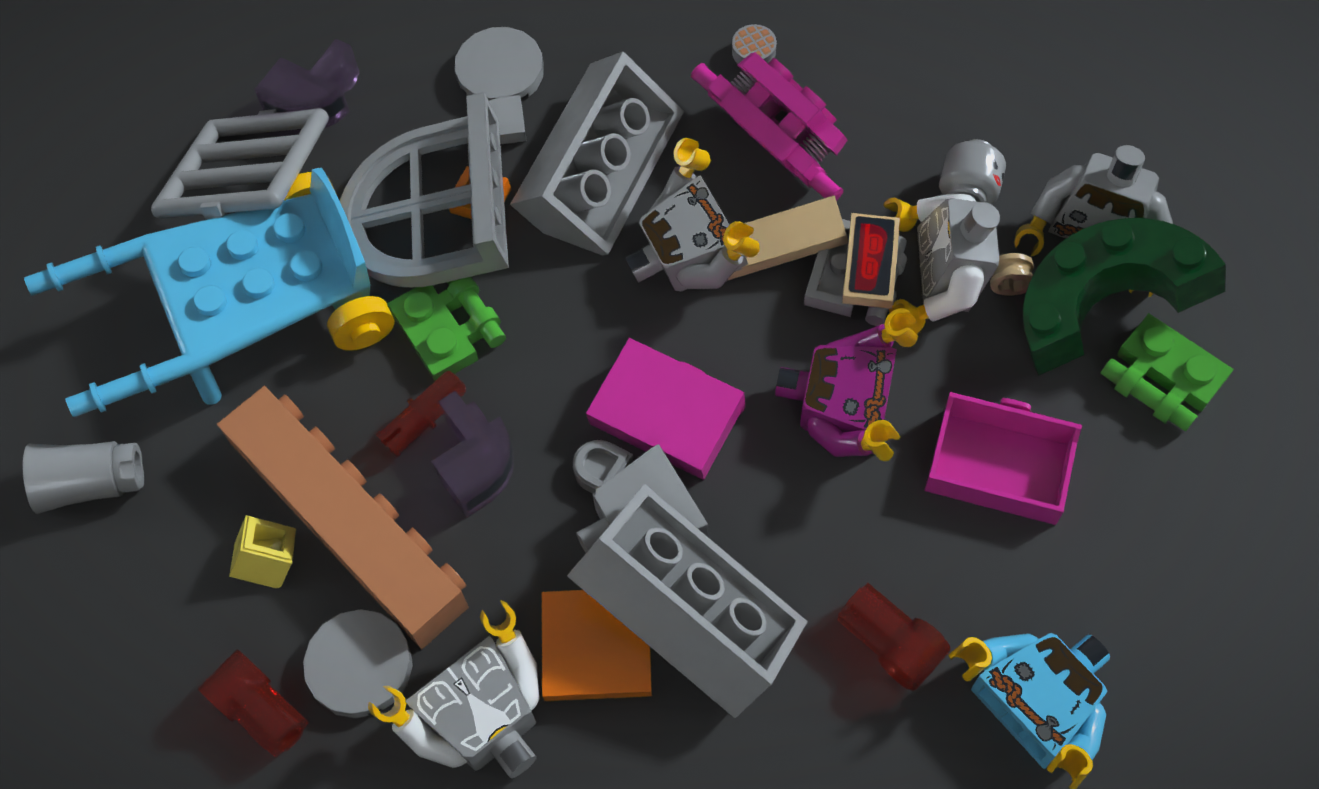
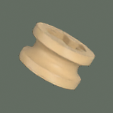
[990,253,1034,296]

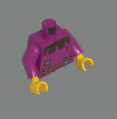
[775,308,918,461]

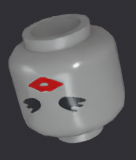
[939,139,1006,204]

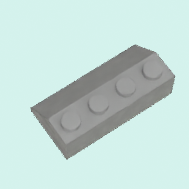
[510,51,684,256]
[567,484,808,718]

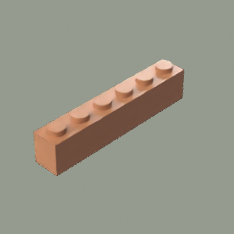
[217,385,469,650]

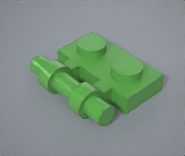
[387,277,506,384]
[1100,313,1234,432]

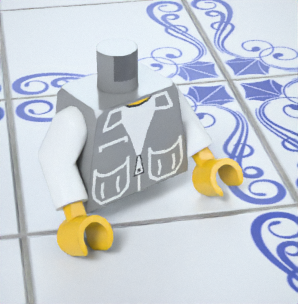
[883,194,1000,334]
[368,600,540,778]

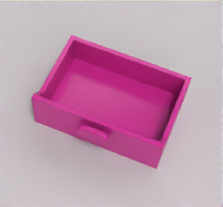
[586,338,746,480]
[924,392,1082,525]

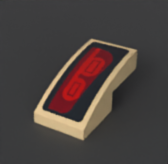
[842,213,900,309]

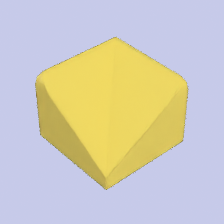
[229,515,296,588]

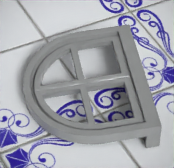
[340,92,509,288]

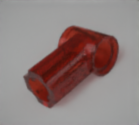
[837,583,951,691]
[197,649,309,758]

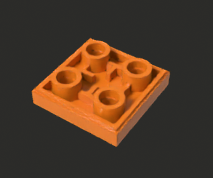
[542,590,652,701]

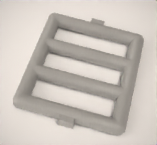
[151,108,329,219]

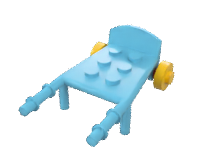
[24,168,394,417]

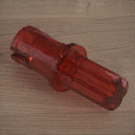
[375,371,467,458]

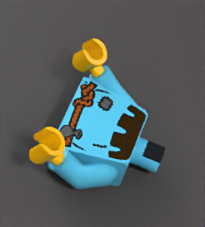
[949,633,1110,789]

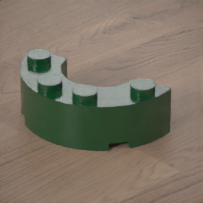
[1023,218,1226,376]

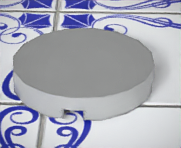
[455,27,544,101]
[303,609,413,718]

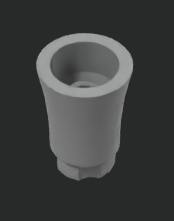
[23,441,144,514]

